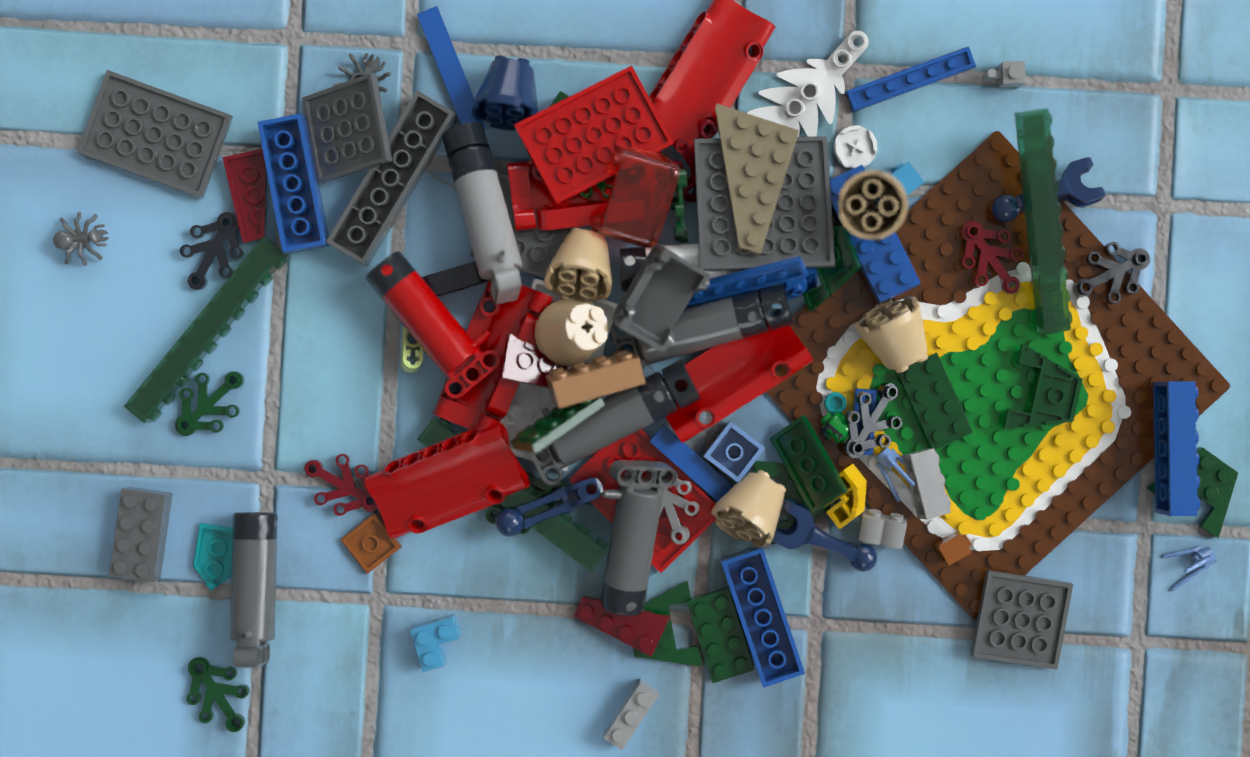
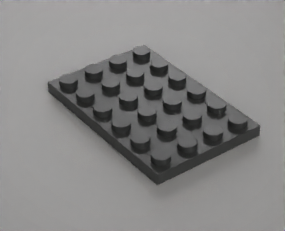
[77,70,233,198]

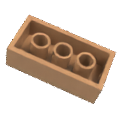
[545,349,646,408]

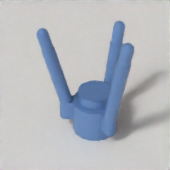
[875,447,915,502]
[1162,545,1217,591]

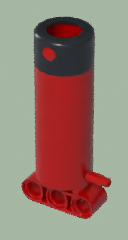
[365,251,500,398]

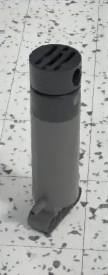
[610,283,793,372]
[523,360,701,485]

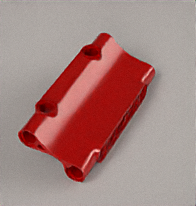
[649,0,776,157]
[507,152,669,231]
[432,279,553,433]
[666,308,814,444]
[365,423,529,539]

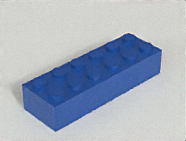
[257,113,331,254]
[830,165,921,305]
[1153,381,1200,517]
[720,547,805,688]

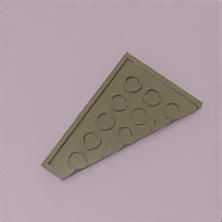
[715,104,800,256]

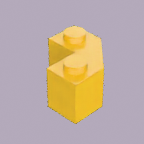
[826,464,867,530]

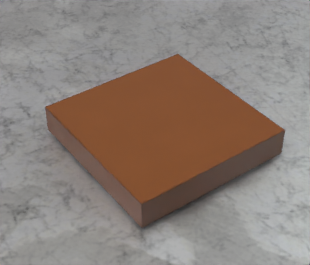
[340,512,403,574]

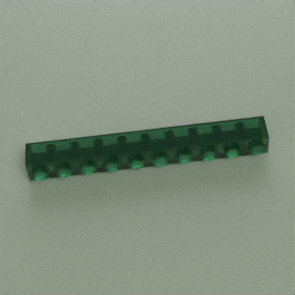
[1014,108,1073,335]
[124,236,289,423]
[417,417,609,573]

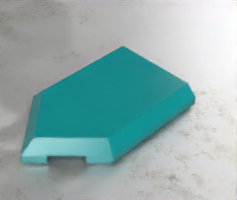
[193,523,233,591]

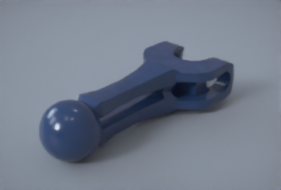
[991,157,1106,223]
[495,478,603,537]
[772,498,877,572]

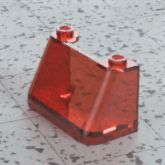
[591,145,679,249]

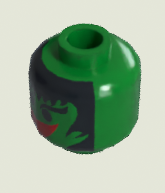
[820,411,849,443]

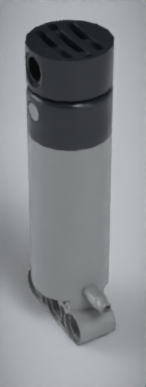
[442,123,523,305]

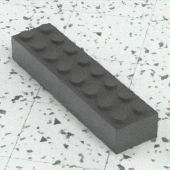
[326,90,457,266]

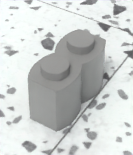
[859,509,908,549]

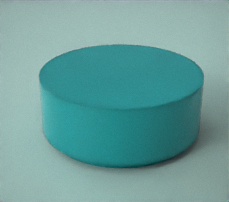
[824,392,847,413]

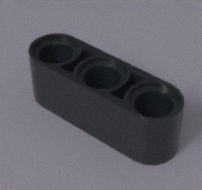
[422,261,488,297]

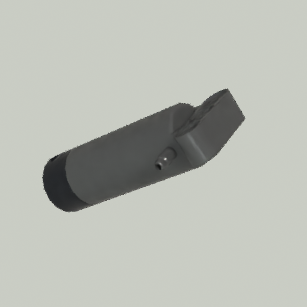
[601,460,677,616]
[230,512,278,668]

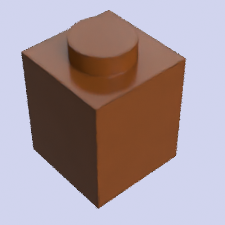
[934,531,972,566]

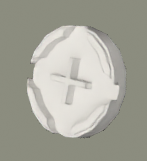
[833,125,878,169]

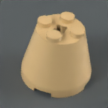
[838,170,908,240]
[545,227,612,305]
[855,296,928,373]
[535,299,608,367]
[711,470,786,548]

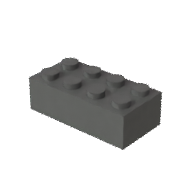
[109,487,173,582]

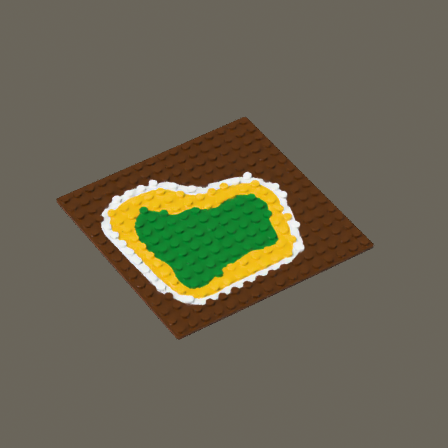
[766,131,1230,619]

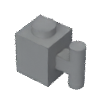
[982,61,1026,89]

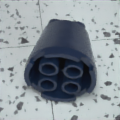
[472,55,539,131]

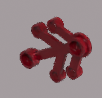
[668,119,718,202]
[961,221,1024,294]
[304,454,378,516]

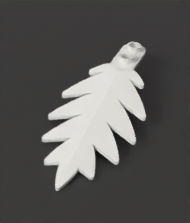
[747,31,869,137]

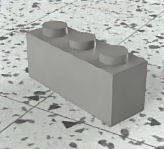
[902,448,951,520]
[604,678,659,750]

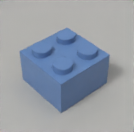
[703,420,765,482]

